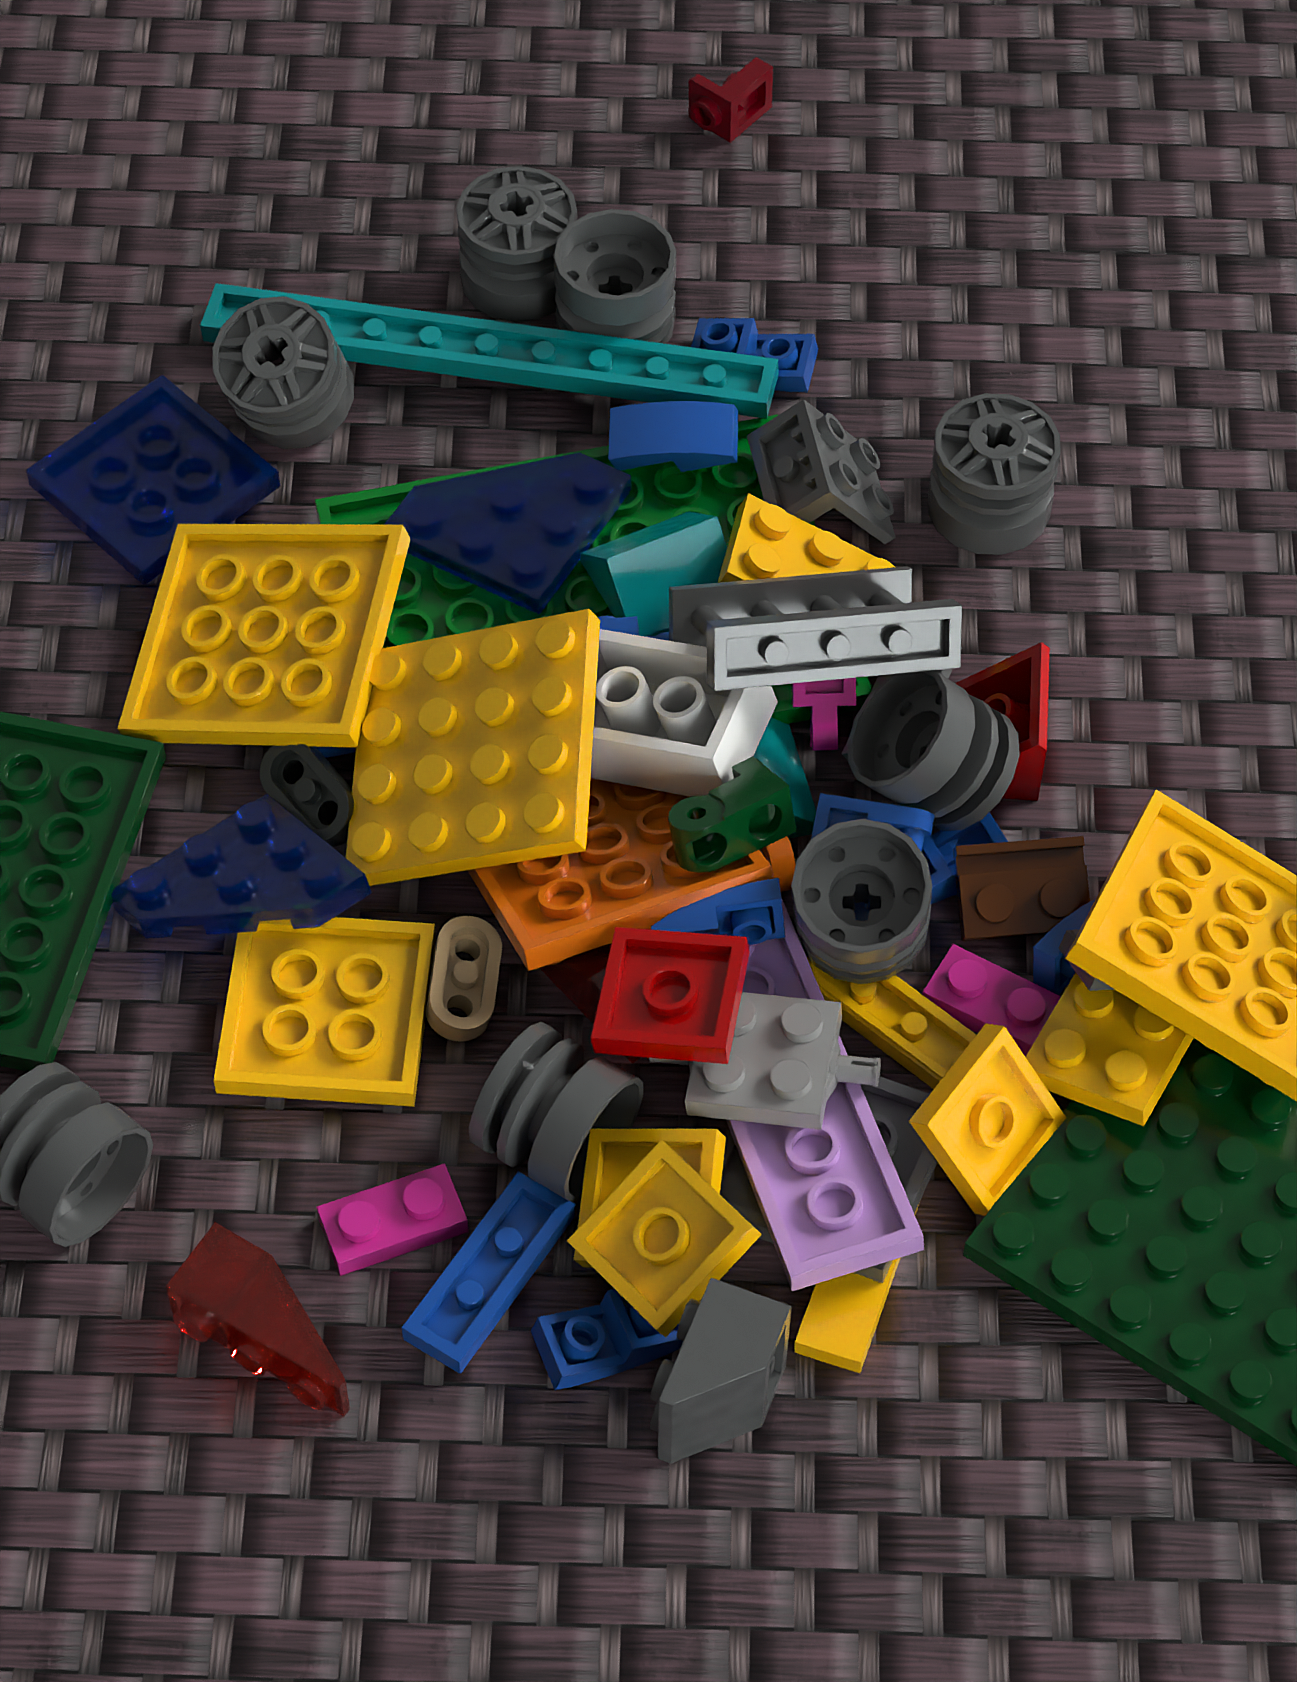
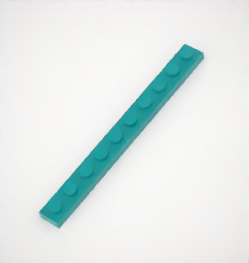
[200,283,779,419]

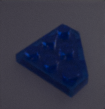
[384,452,631,615]
[111,794,372,939]

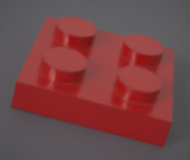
[591,927,750,1064]

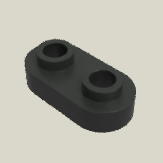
[260,744,354,846]

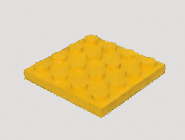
[117,524,410,748]
[344,609,600,888]
[1065,790,1297,1101]

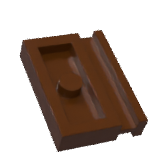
[953,836,1090,941]

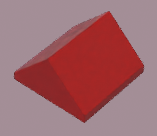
[956,642,1050,801]

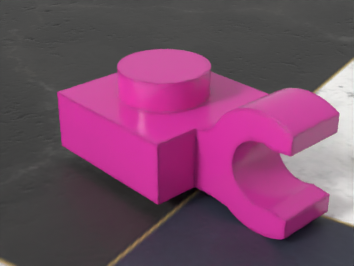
[791,678,856,750]

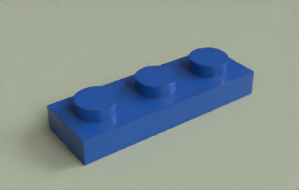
[402,1171,575,1374]

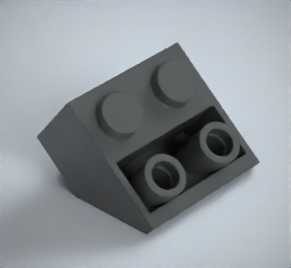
[650,1278,791,1464]

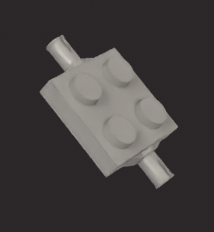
[649,992,881,1130]

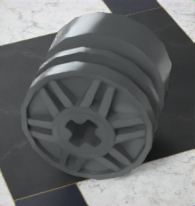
[456,166,577,322]
[554,209,676,344]
[213,296,354,449]
[928,393,1061,555]
[848,670,1020,831]
[791,819,932,984]
[469,1022,643,1202]
[0,1062,153,1247]

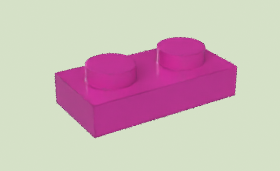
[922,944,1061,1057]
[316,1163,469,1276]

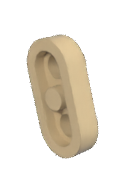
[425,916,502,1042]

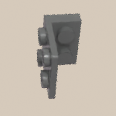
[747,399,896,544]

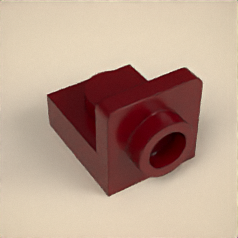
[688,57,773,143]

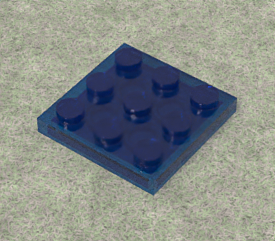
[26,375,281,586]

